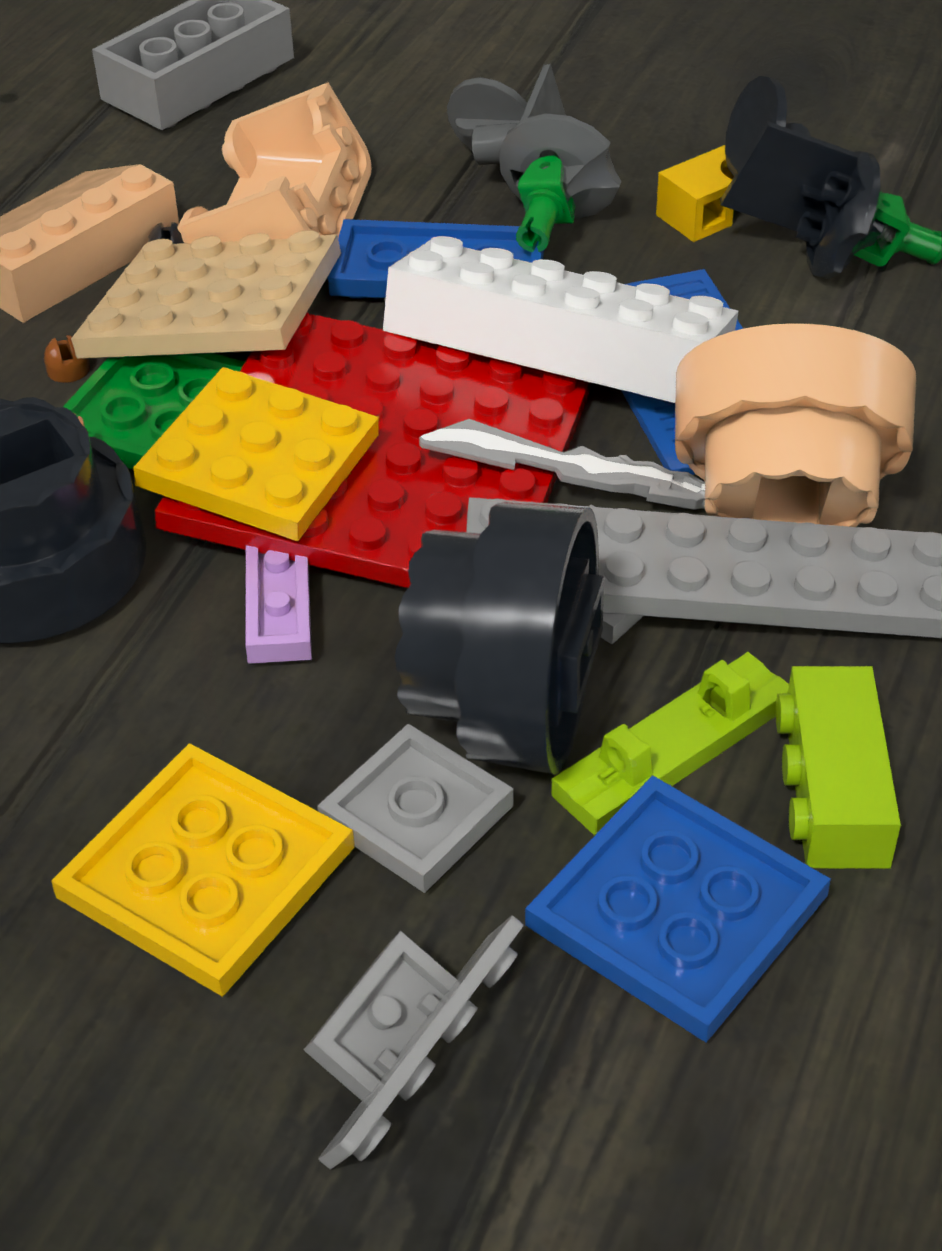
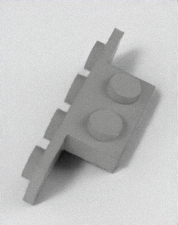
[304,915,524,1170]

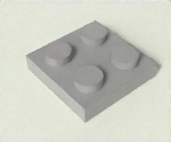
[317,724,513,893]

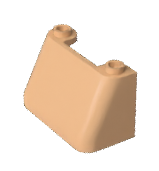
[177,82,372,244]

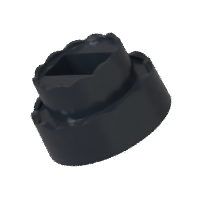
[0,397,146,643]
[394,502,604,774]

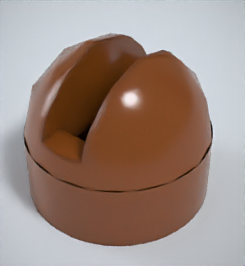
[44,335,90,383]

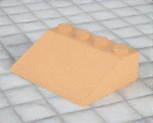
[0,164,179,323]

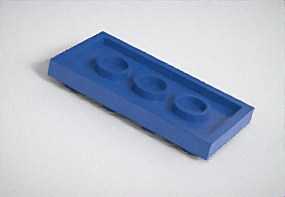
[328,219,544,299]

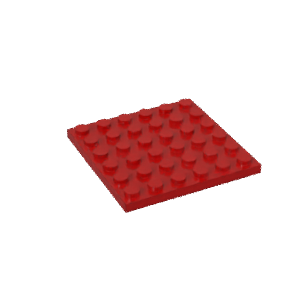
[155,313,591,588]

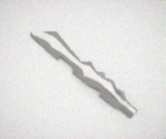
[419,419,705,510]

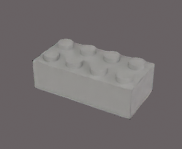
[92,0,294,130]

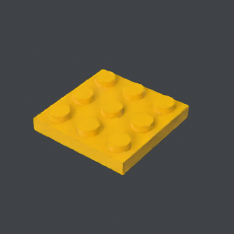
[133,367,379,541]
[51,743,355,997]

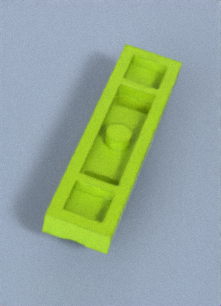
[551,652,789,836]

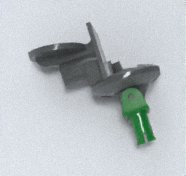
[447,64,622,252]

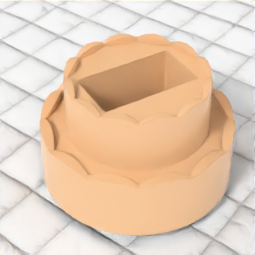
[675,324,916,527]

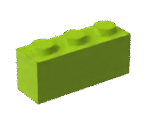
[776,666,901,869]

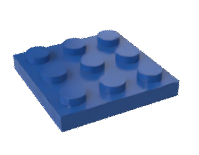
[525,775,831,1043]

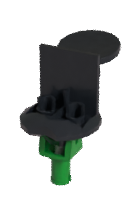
[720,76,942,280]

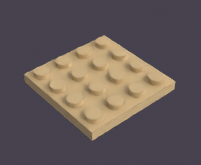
[71,230,341,358]

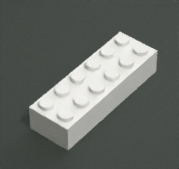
[383,236,739,403]

